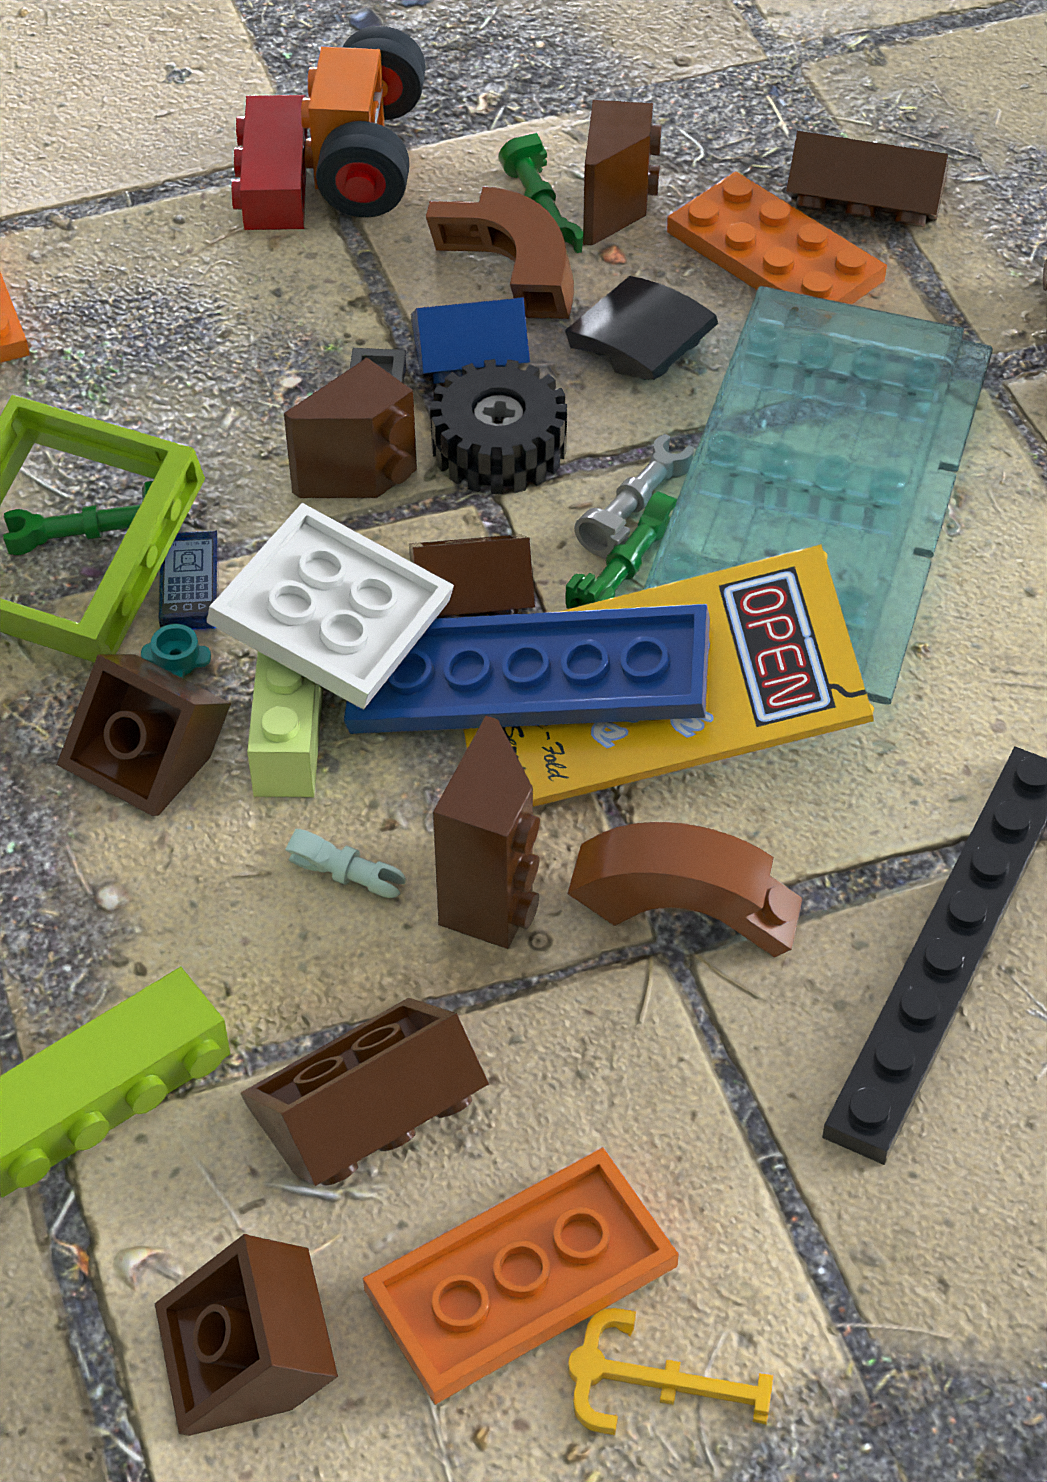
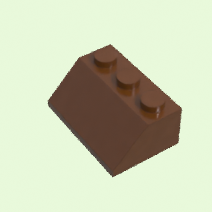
[786,131,949,227]
[433,716,540,949]
[240,998,489,1186]

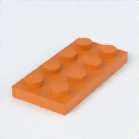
[667,171,887,329]
[363,1147,679,1405]

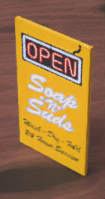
[463,544,874,807]

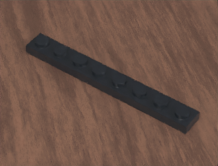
[822,746,1047,1165]

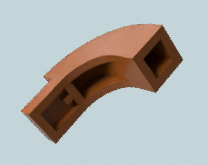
[426,186,574,319]
[567,822,802,957]

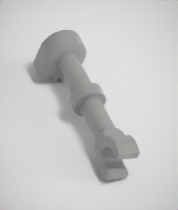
[574,434,694,559]

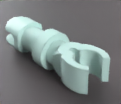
[285,829,406,898]

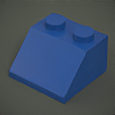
[411,297,530,384]

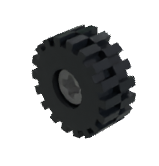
[430,359,567,494]

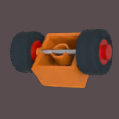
[301,26,426,217]

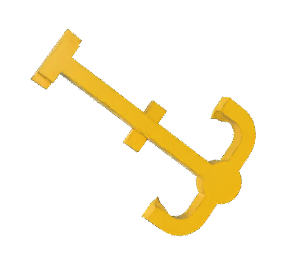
[568,1308,774,1435]

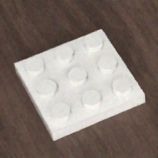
[207,503,454,710]

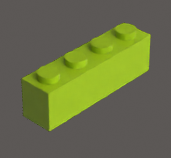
[0,966,231,1198]

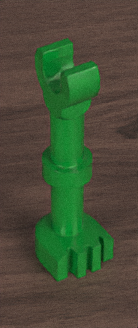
[498,133,583,253]
[3,481,153,555]
[565,491,677,609]

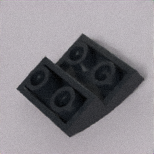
[565,276,719,380]

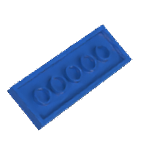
[344,604,710,734]

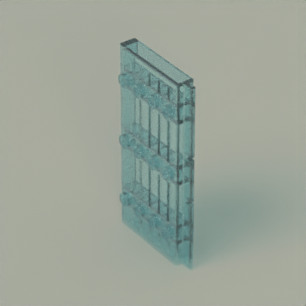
[643,286,993,705]

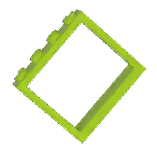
[0,394,205,663]

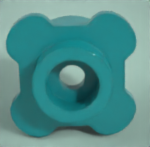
[141,624,211,679]

